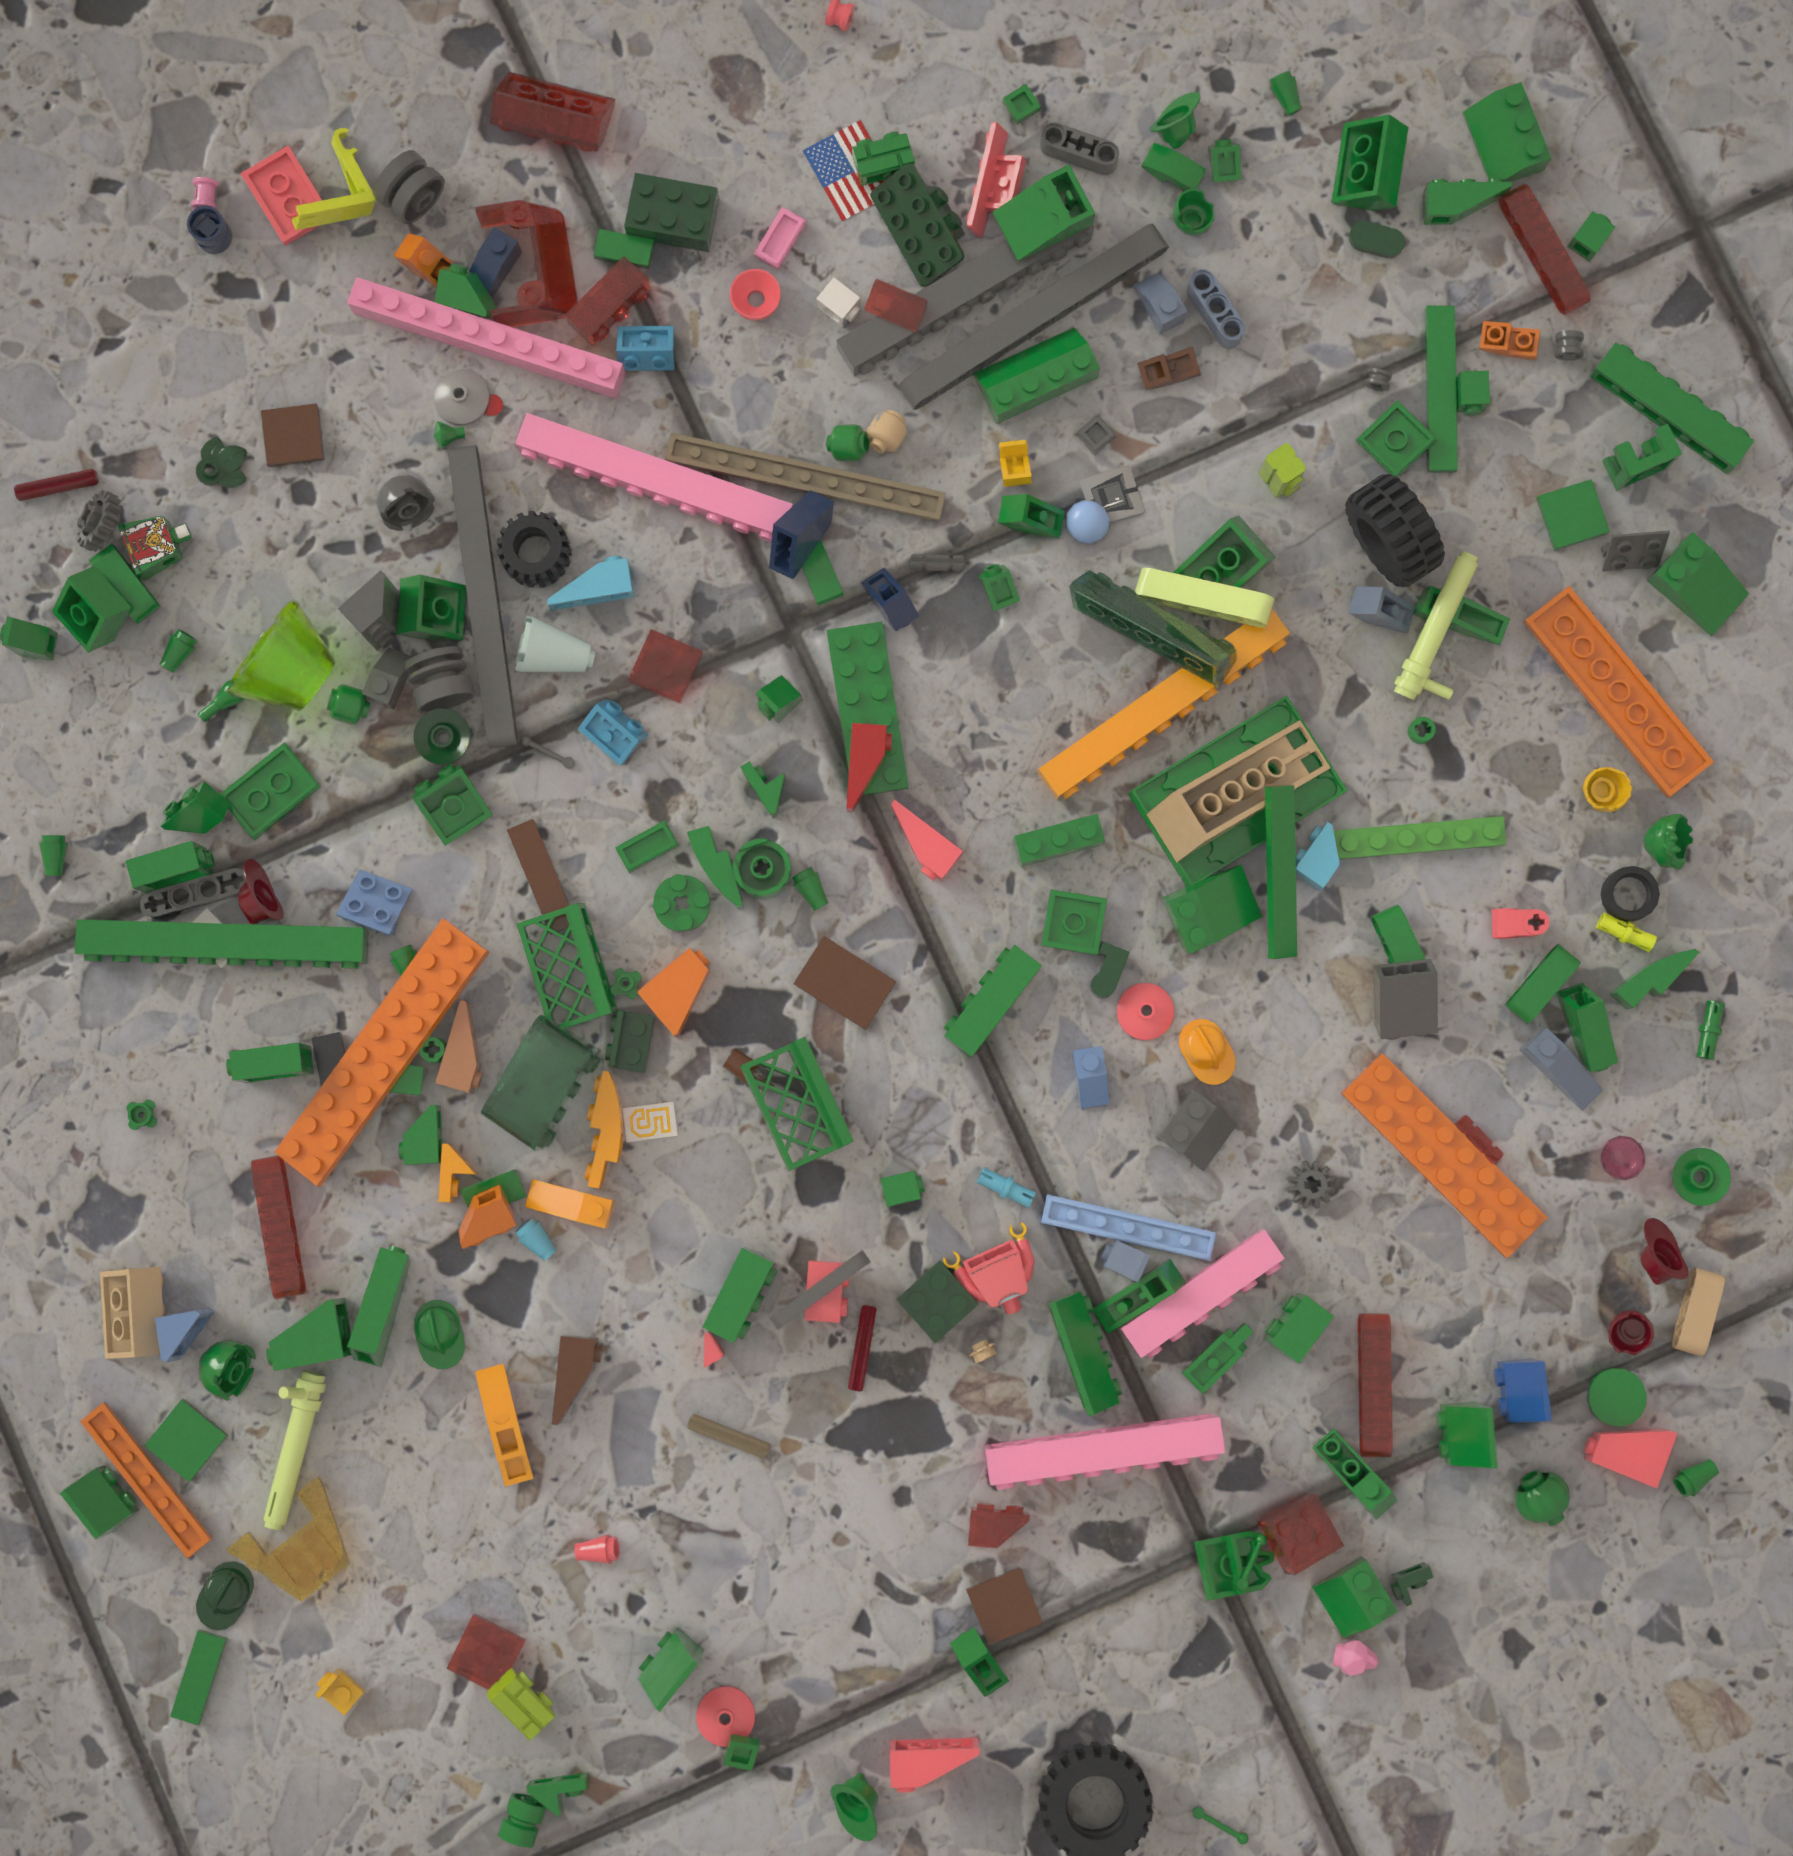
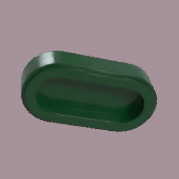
[1349,221,1405,258]

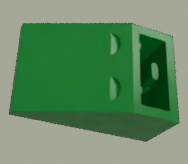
[993,164,1095,262]

